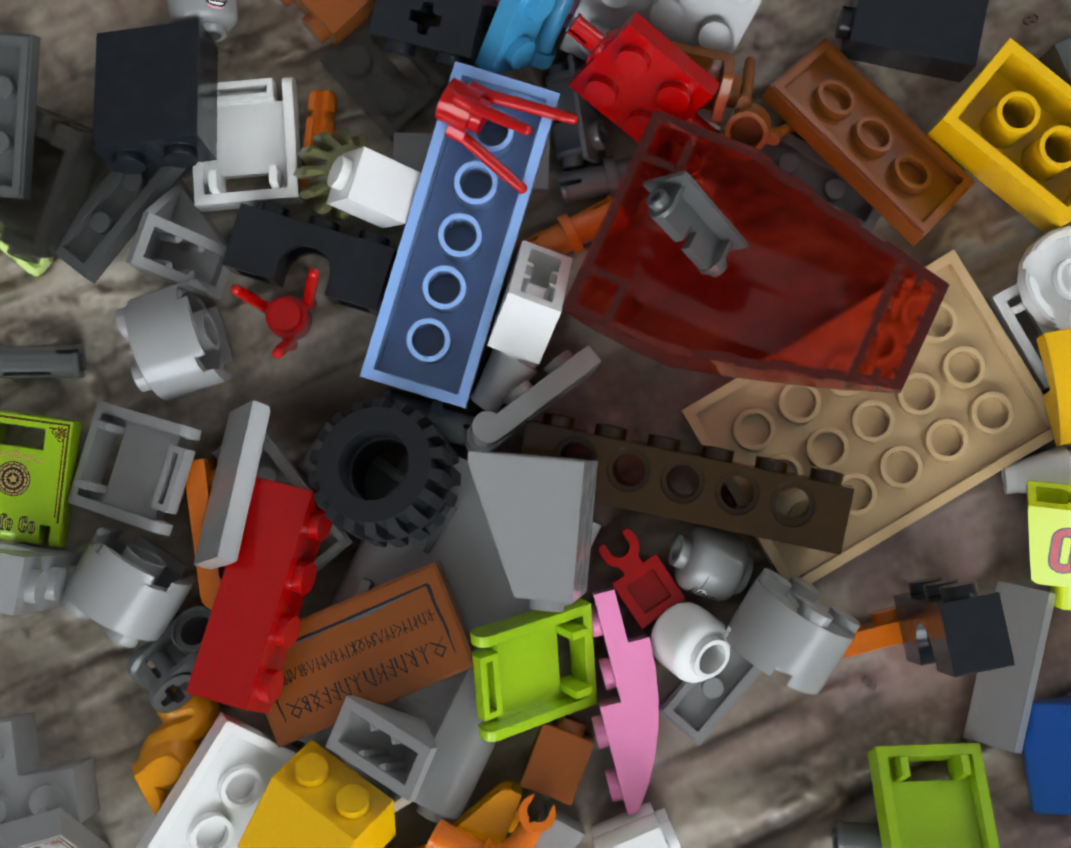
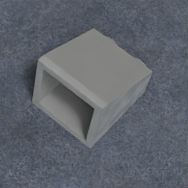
[467,451,598,612]

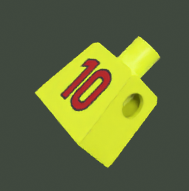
[1026,480,1071,611]

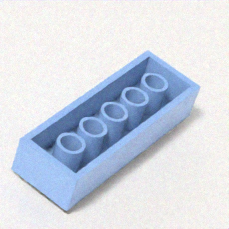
[360,61,560,409]

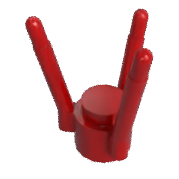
[435,78,578,194]
[230,268,319,359]

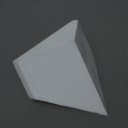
[126,179,231,300]
[325,695,437,812]

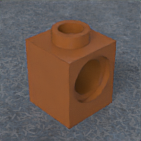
[520,715,595,806]

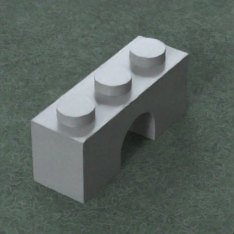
[0,543,81,616]

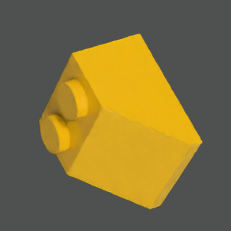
[238,739,396,848]

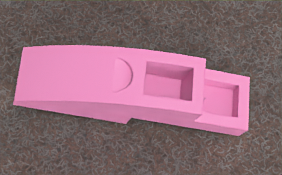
[591,587,659,815]

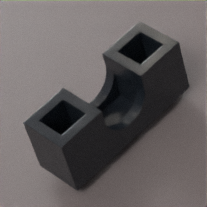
[222,201,397,316]
[893,577,1015,677]

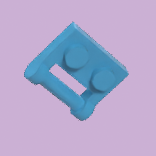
[475,0,575,74]

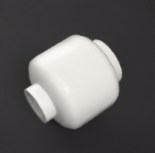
[650,602,731,683]

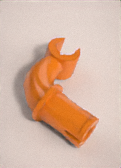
[426,794,556,848]

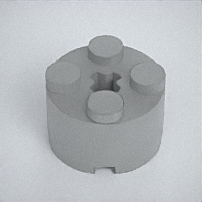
[116,278,233,401]
[60,527,196,648]
[724,568,860,695]

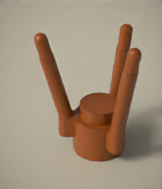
[718,56,795,155]

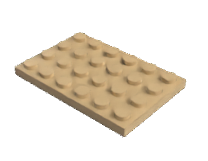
[680,250,1054,584]

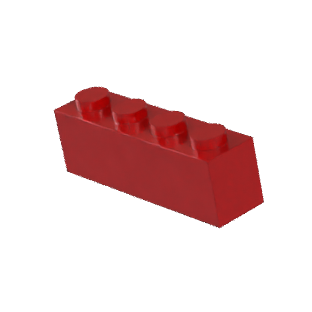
[186,477,332,714]

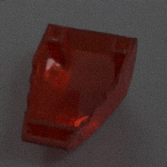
[562,110,950,393]

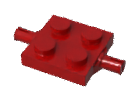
[565,12,720,152]

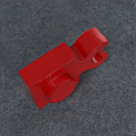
[598,528,686,629]

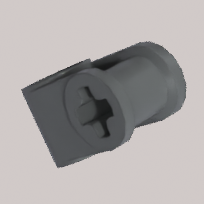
[127,606,211,713]

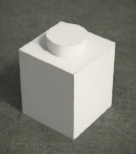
[326,146,421,228]

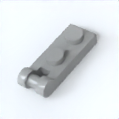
[464,345,602,451]

